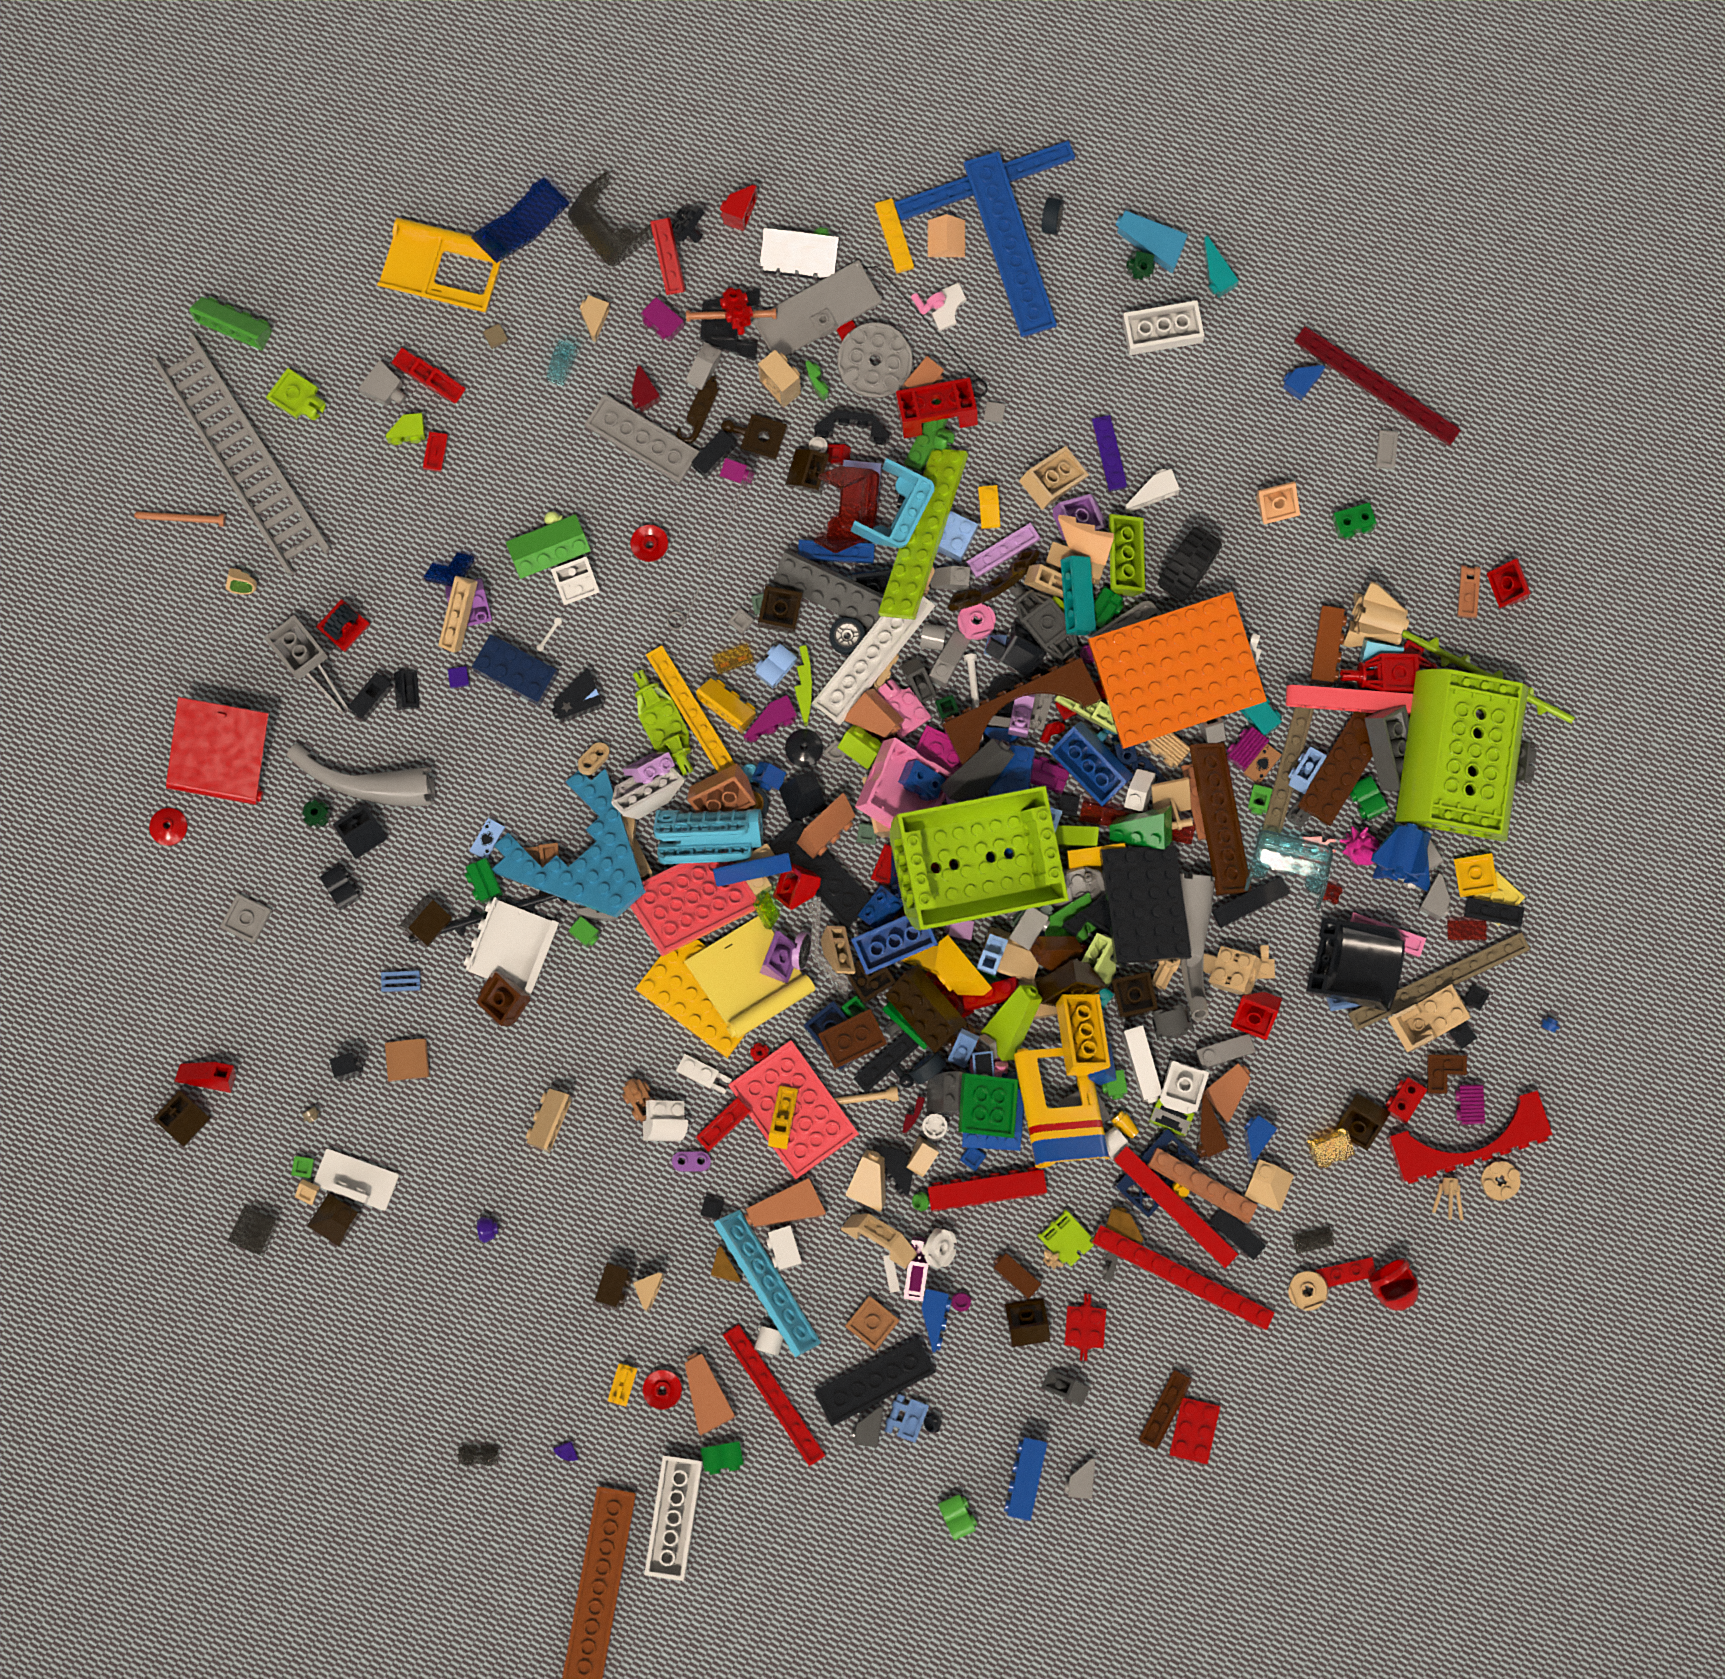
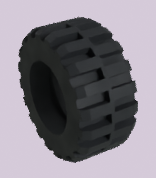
[1158,526,1222,601]

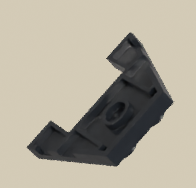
[700,288,760,361]
[1062,895,1127,969]

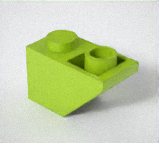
[386,413,426,445]

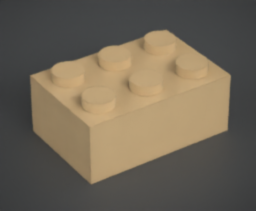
[758,350,801,408]

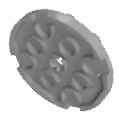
[837,323,913,398]

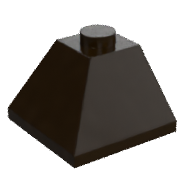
[307,1193,361,1247]

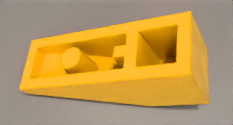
[768,1086,798,1149]

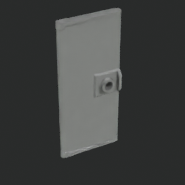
[751,260,883,357]

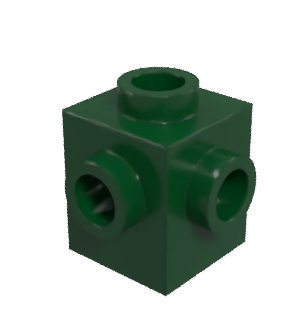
[1126,251,1155,280]
[301,799,331,829]

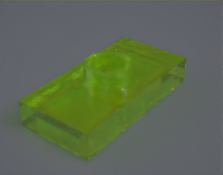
[753,890,780,930]

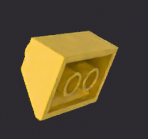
[696,678,756,734]
[1066,843,1125,875]

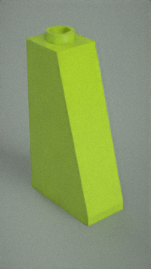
[981,984,1042,1061]

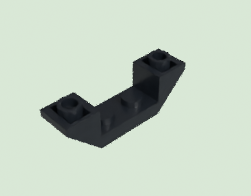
[814,410,889,445]

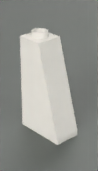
[1122,1025,1162,1104]

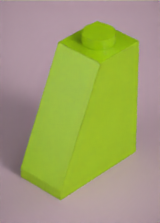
[1055,826,1099,850]

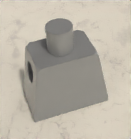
[358,360,406,406]

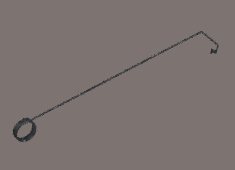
[863,266,988,398]

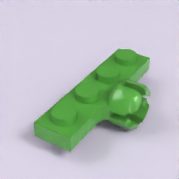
[904,399,955,472]

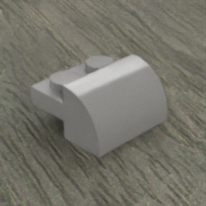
[1052,866,1090,911]

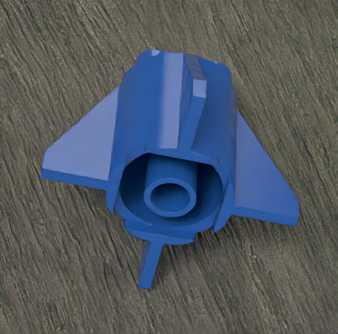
[1371,823,1431,891]

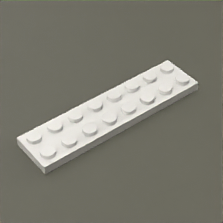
[812,596,935,725]

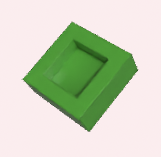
[291,1156,315,1179]

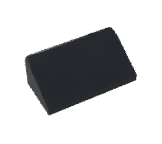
[394,670,420,710]

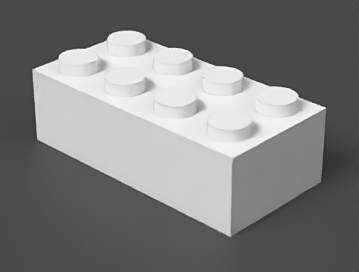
[1122,300,1204,355]

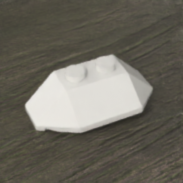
[611,768,684,820]

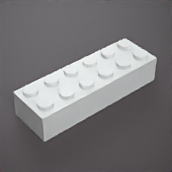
[644,1456,703,1581]

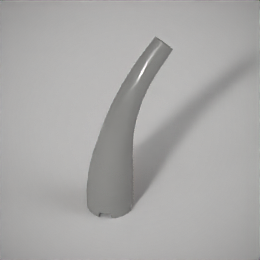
[286,743,435,807]
[1180,873,1215,1021]

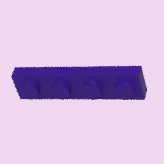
[1092,415,1127,492]

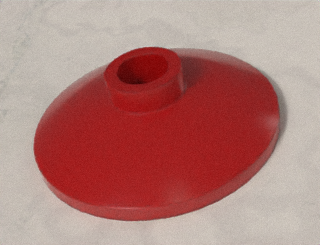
[630,525,668,562]
[149,808,188,846]
[643,1370,682,1410]

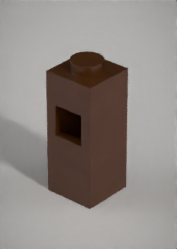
[993,1253,1042,1300]

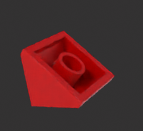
[1486,558,1531,608]

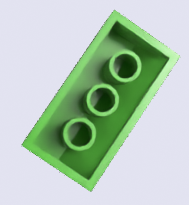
[189,297,272,351]
[505,514,591,579]

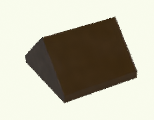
[399,897,453,947]

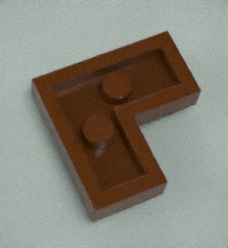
[1427,1054,1467,1094]

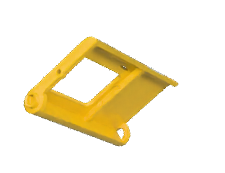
[377,217,508,313]

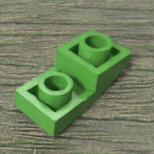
[806,360,829,401]

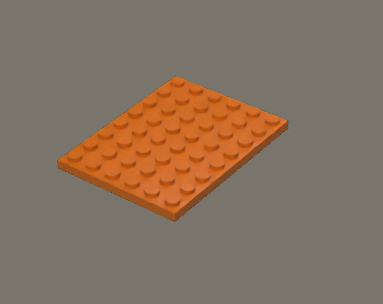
[1087,592,1267,749]

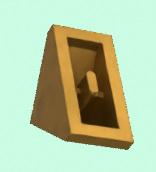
[711,1246,741,1283]

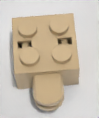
[1203,946,1262,996]

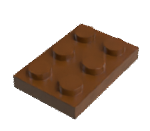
[818,1009,887,1069]

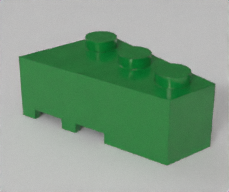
[1109,805,1172,849]

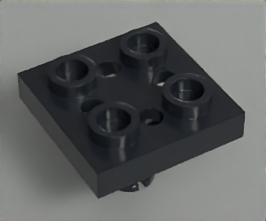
[671,207,705,243]

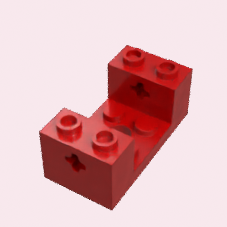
[896,377,978,439]

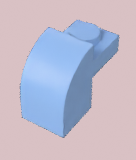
[977,934,1008,976]

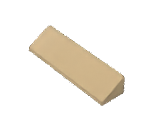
[438,576,478,653]

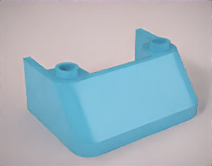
[851,458,934,548]

